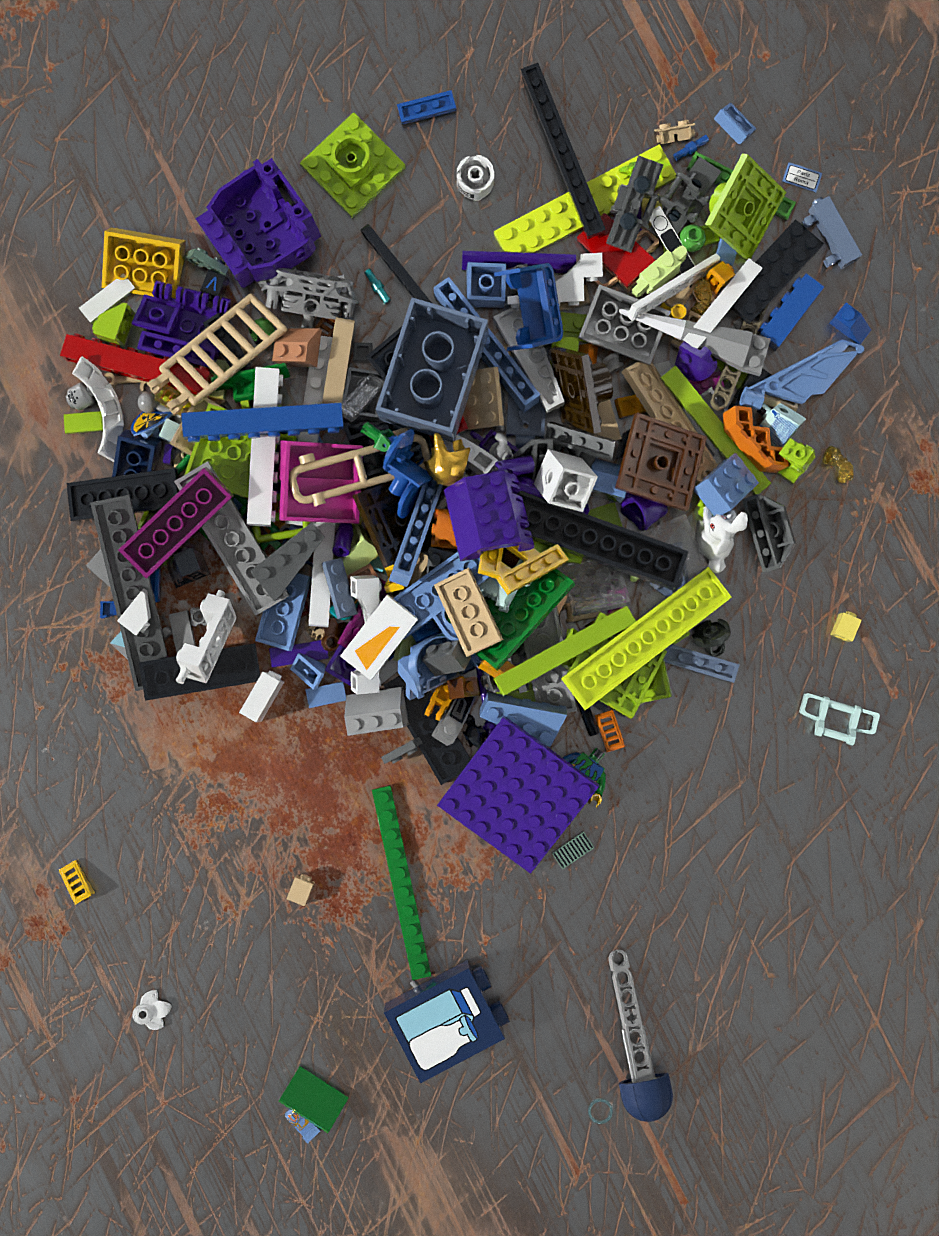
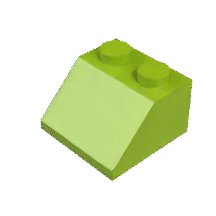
[92,303,136,349]

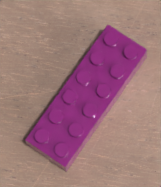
[118,467,234,579]

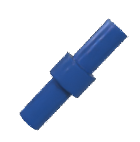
[673,135,709,161]

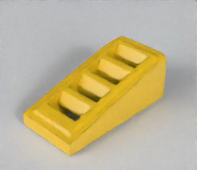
[59,860,95,905]

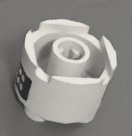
[457,155,494,201]

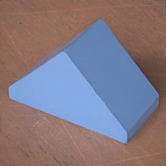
[290,653,325,690]

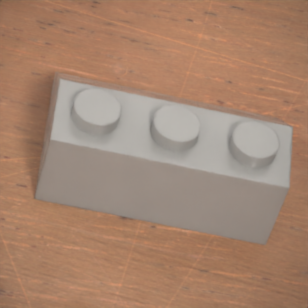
[344,686,409,736]

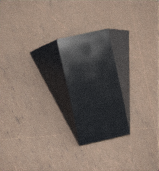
[343,420,433,490]

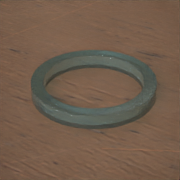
[588,1099,613,1124]

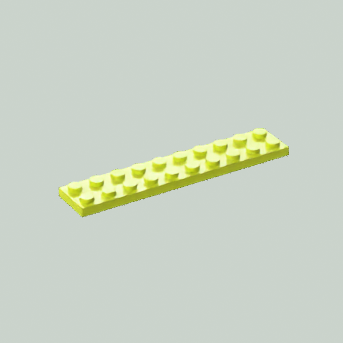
[494,144,676,253]
[561,567,732,710]

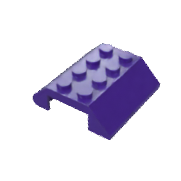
[137,281,231,368]
[444,471,535,562]

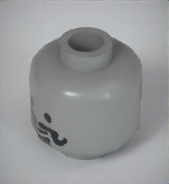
[66,382,95,410]

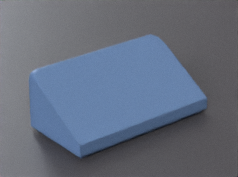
[714,103,756,145]

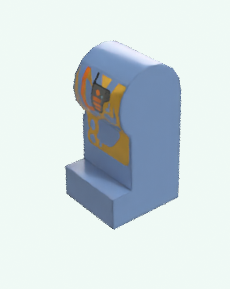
[285,1109,321,1144]

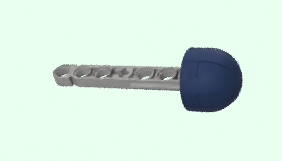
[609,950,673,1122]

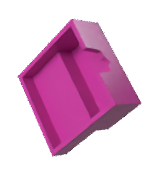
[278,440,363,524]

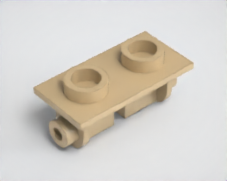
[654,120,695,144]

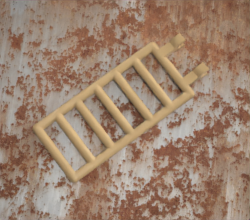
[147,293,287,416]

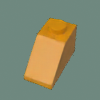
[704,261,736,295]

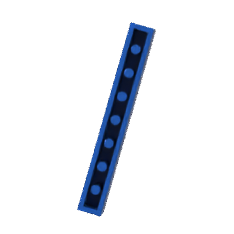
[181,403,343,443]

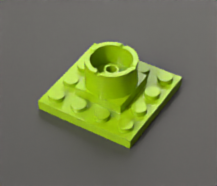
[300,112,406,218]
[705,153,786,260]
[567,612,667,719]

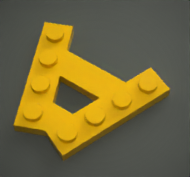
[478,544,569,595]

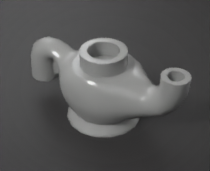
[489,433,513,465]

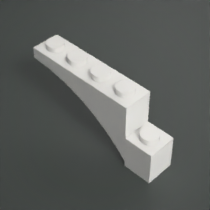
[506,253,603,308]

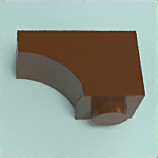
[447,676,481,699]

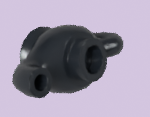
[462,714,486,749]

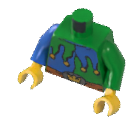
[563,748,606,808]

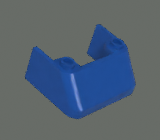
[494,263,563,351]

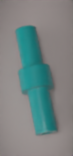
[364,269,391,304]

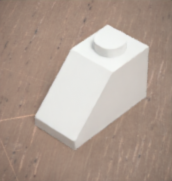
[117,588,151,635]

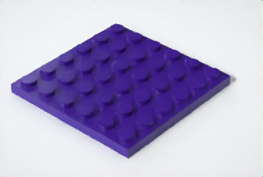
[437,716,599,874]

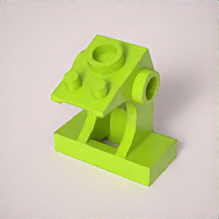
[777,438,816,484]

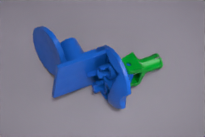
[361,422,433,519]

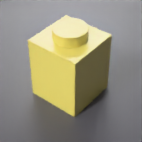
[830,611,862,642]

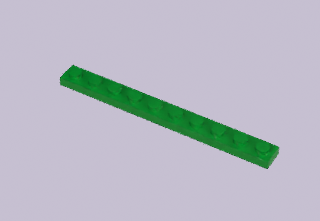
[372,785,432,980]

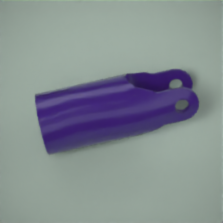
[491,456,535,476]
[332,523,354,557]

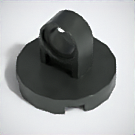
[692,619,731,657]

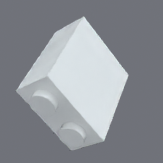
[239,670,284,722]

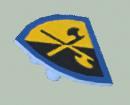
[131,411,173,439]

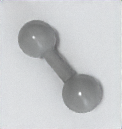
[138,392,189,424]

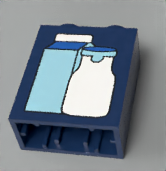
[384,960,510,1084]

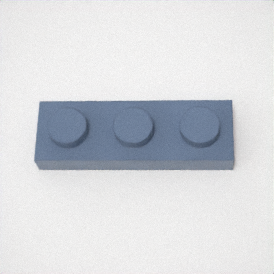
[322,558,357,619]

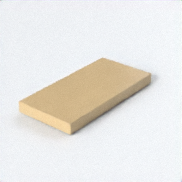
[434,568,503,657]

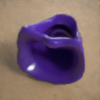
[621,493,668,532]

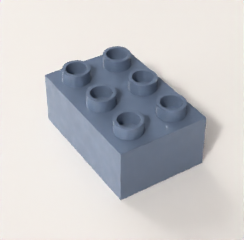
[376,298,489,442]

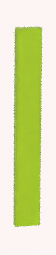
[660,365,772,495]
[494,606,636,696]

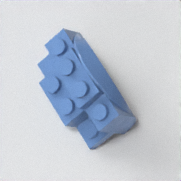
[398,632,482,700]

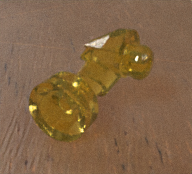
[690,280,712,316]
[823,446,854,483]

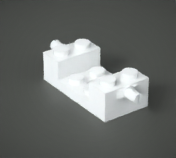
[176,590,237,684]

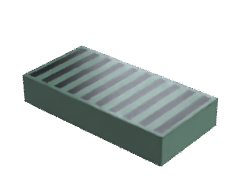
[552,831,594,869]

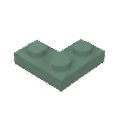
[183,248,229,275]

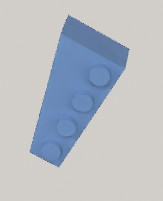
[480,692,567,747]

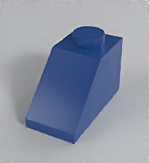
[829,302,871,344]

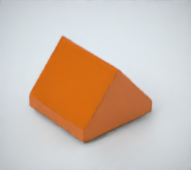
[578,343,598,364]

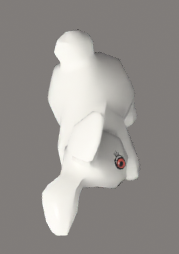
[696,505,748,573]

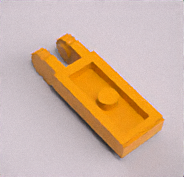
[425,676,465,721]

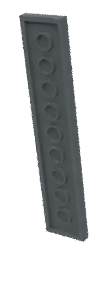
[90,495,168,691]

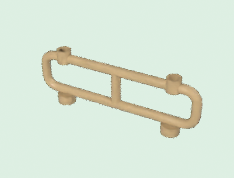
[289,427,431,506]

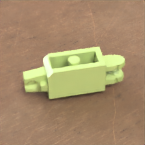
[632,246,687,298]

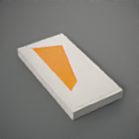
[341,595,418,680]

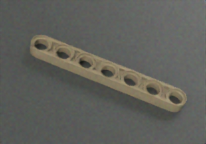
[710,304,769,411]

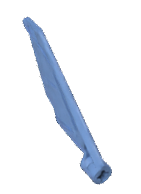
[740,340,864,410]

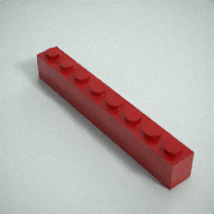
[60,333,214,398]

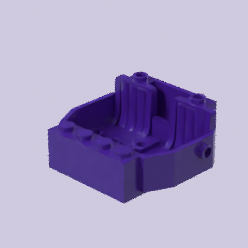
[195,158,322,289]

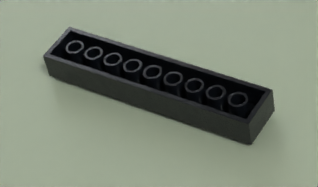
[517,491,689,590]

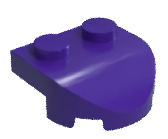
[674,341,717,381]

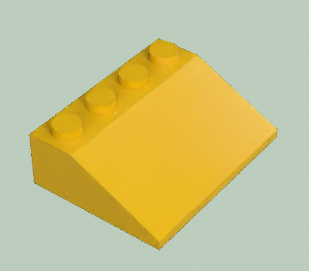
[102,227,186,299]

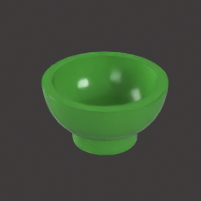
[679,224,706,252]

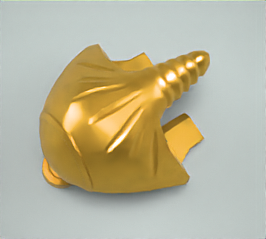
[424,433,470,486]

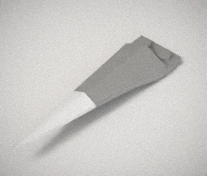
[619,309,771,376]

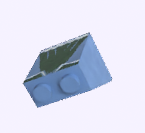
[590,458,626,504]

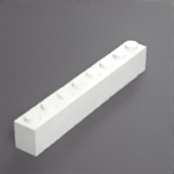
[247,367,283,527]

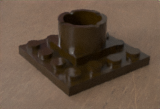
[549,346,613,434]
[353,480,435,568]

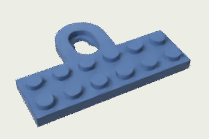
[393,552,491,641]

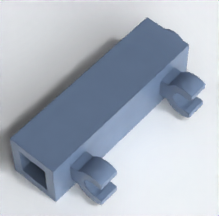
[801,196,862,269]

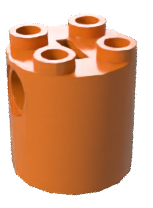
[431,508,457,550]

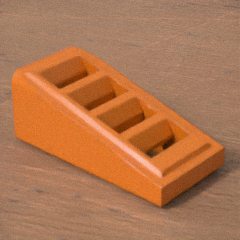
[594,710,625,752]

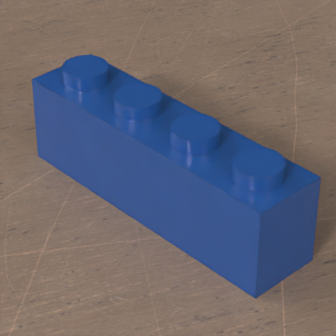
[758,273,824,351]

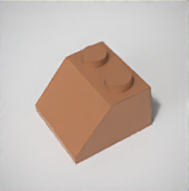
[272,328,322,367]

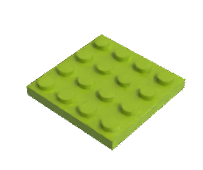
[184,403,282,499]

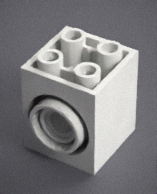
[534,449,598,512]

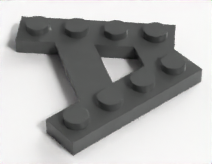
[545,421,619,468]

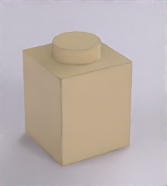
[287,874,315,906]

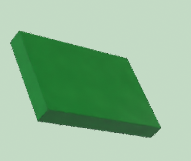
[278,1066,349,1134]

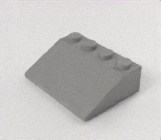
[579,284,671,365]

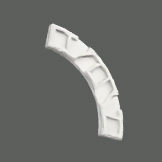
[72,356,124,462]

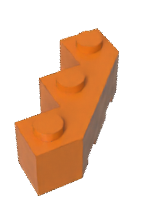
[723,406,789,473]

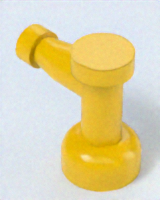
[660,302,686,319]

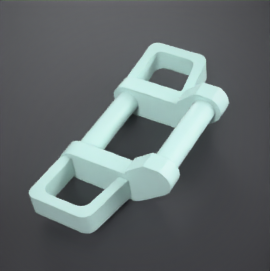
[799,693,880,746]

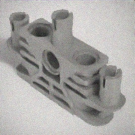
[265,268,359,328]

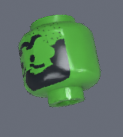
[249,317,275,345]

